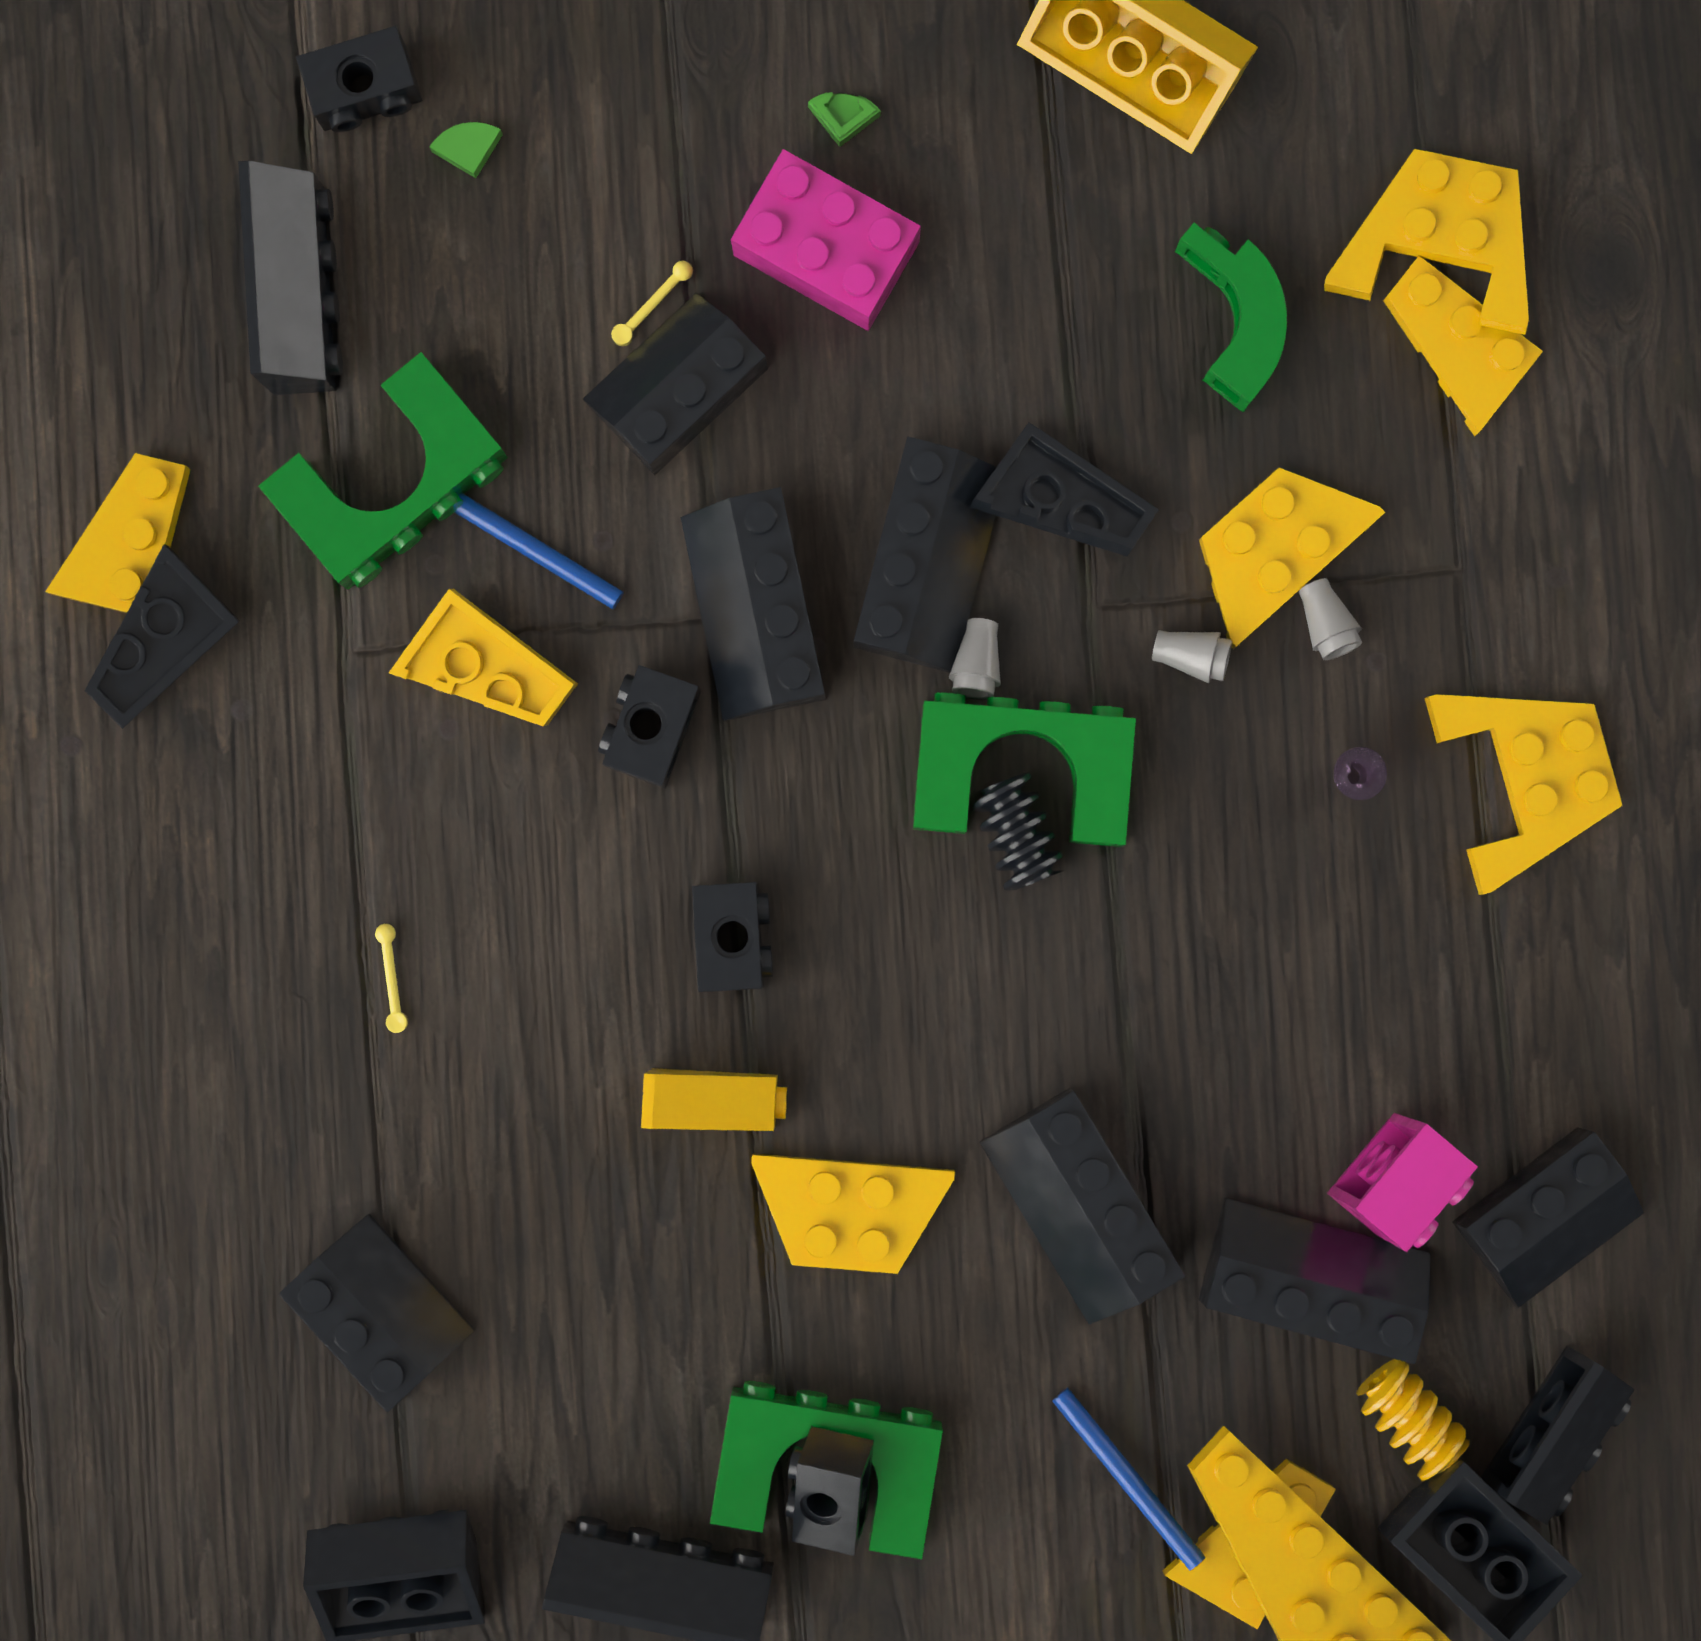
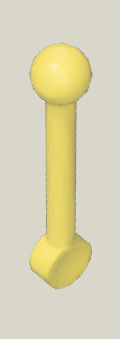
[611,261,693,346]
[375,923,408,1033]

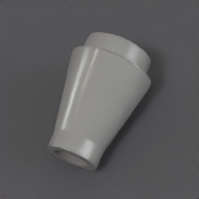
[1298,578,1362,660]
[949,618,1001,699]
[1152,630,1232,683]

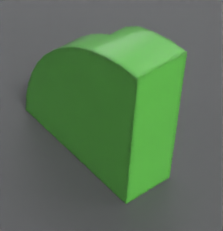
[808,92,881,147]
[429,122,503,178]

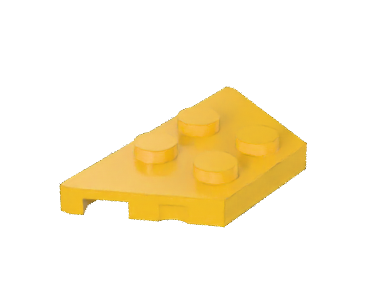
[1199,468,1385,649]
[751,1154,955,1274]

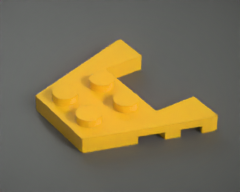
[1324,149,1529,335]
[1425,694,1623,895]

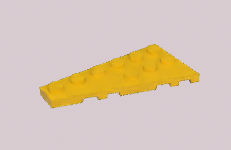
[1187,1426,1451,1641]

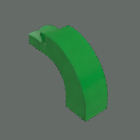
[1175,222,1287,413]

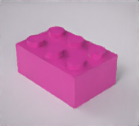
[731,149,921,331]
[1327,1113,1478,1252]

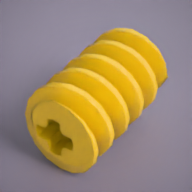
[1356,1359,1470,1481]

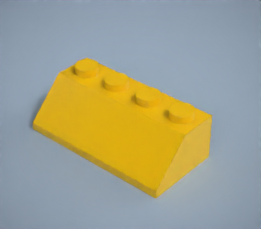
[1017,0,1258,154]

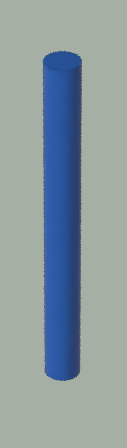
[454,493,624,610]
[1052,1387,1205,1571]

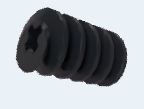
[972,772,1065,891]

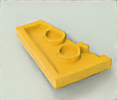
[1383,256,1543,436]
[45,453,191,613]
[389,589,578,726]
[1162,1459,1336,1629]

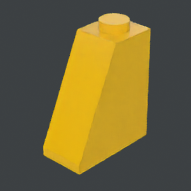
[641,1068,787,1131]

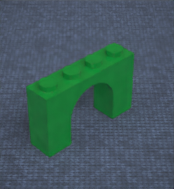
[258,352,508,590]
[912,693,1136,847]
[710,1381,943,1559]

